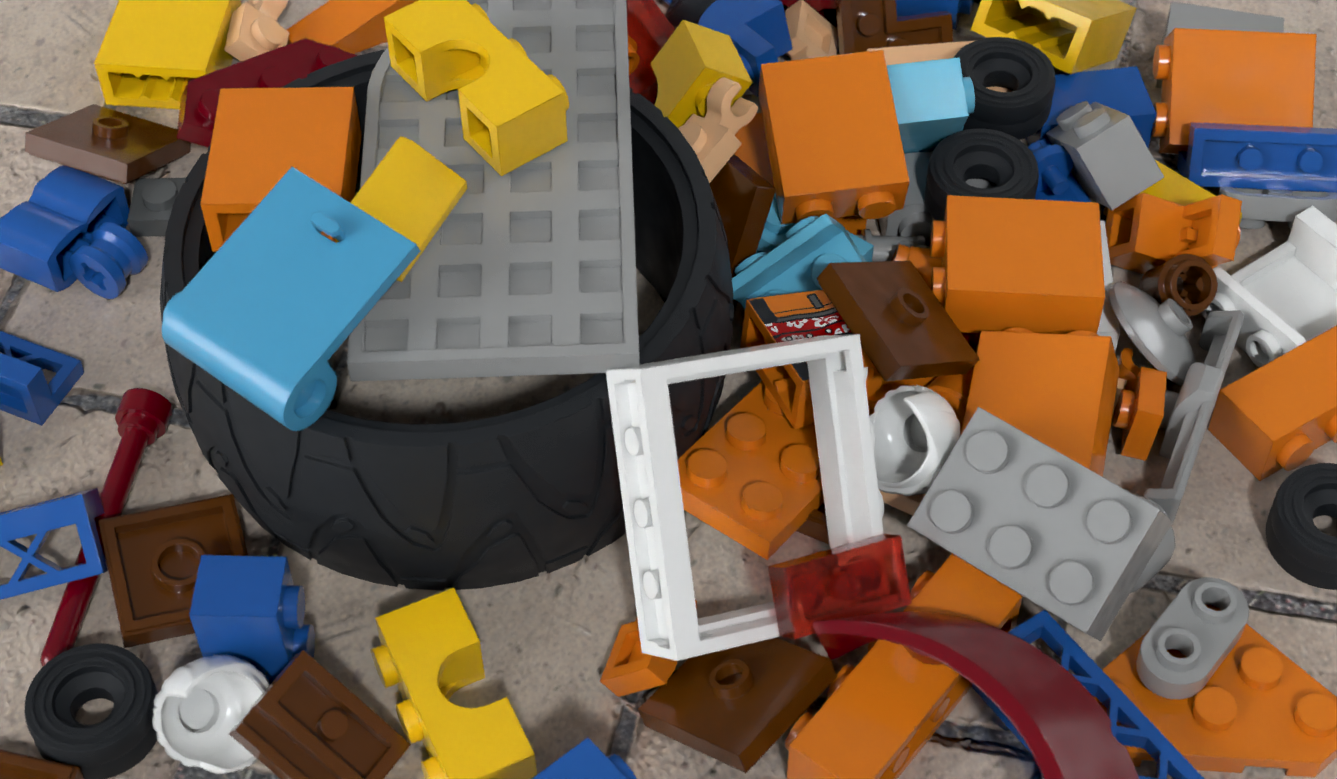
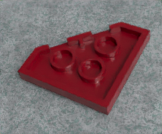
[176,38,358,147]

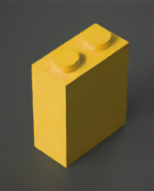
[94,0,242,110]
[971,0,1137,74]

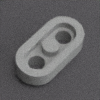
[1219,187,1337,229]
[1136,577,1249,699]

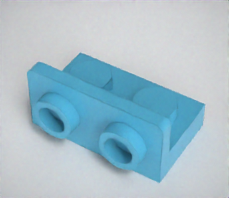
[732,214,866,310]

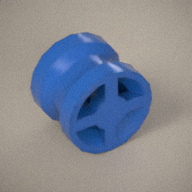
[69,222,148,299]

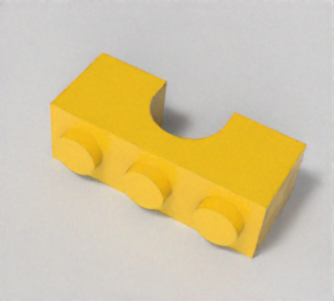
[384,0,569,176]
[650,20,753,128]
[370,588,537,779]

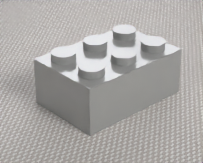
[907,407,1173,641]

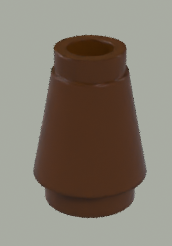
[1139,254,1218,317]

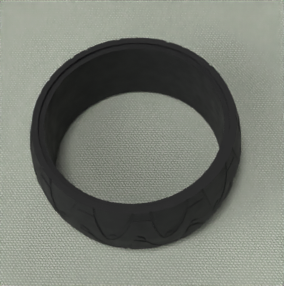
[160,49,734,591]

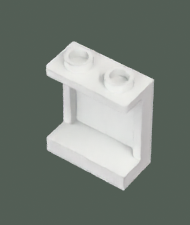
[1200,206,1337,367]

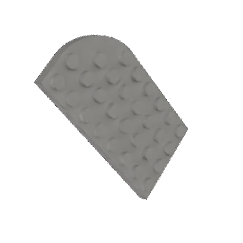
[347,0,639,382]

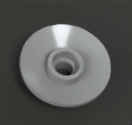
[1109,281,1196,386]

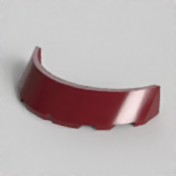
[812,611,1139,779]

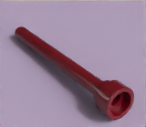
[40,388,173,667]

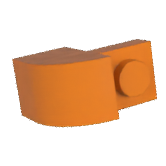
[1105,193,1242,274]

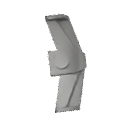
[1142,310,1244,526]

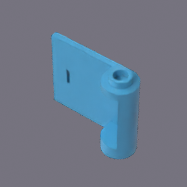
[161,167,420,431]

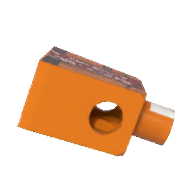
[740,290,882,429]

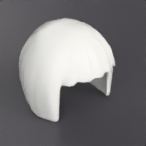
[870,385,961,496]
[152,655,269,774]

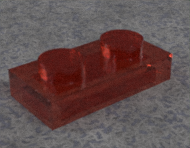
[768,534,912,639]

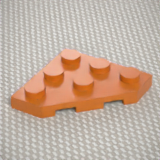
[1093,604,1337,777]

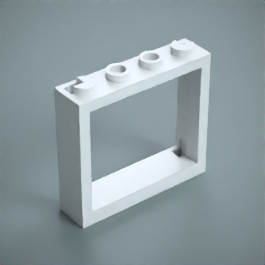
[606,334,893,661]

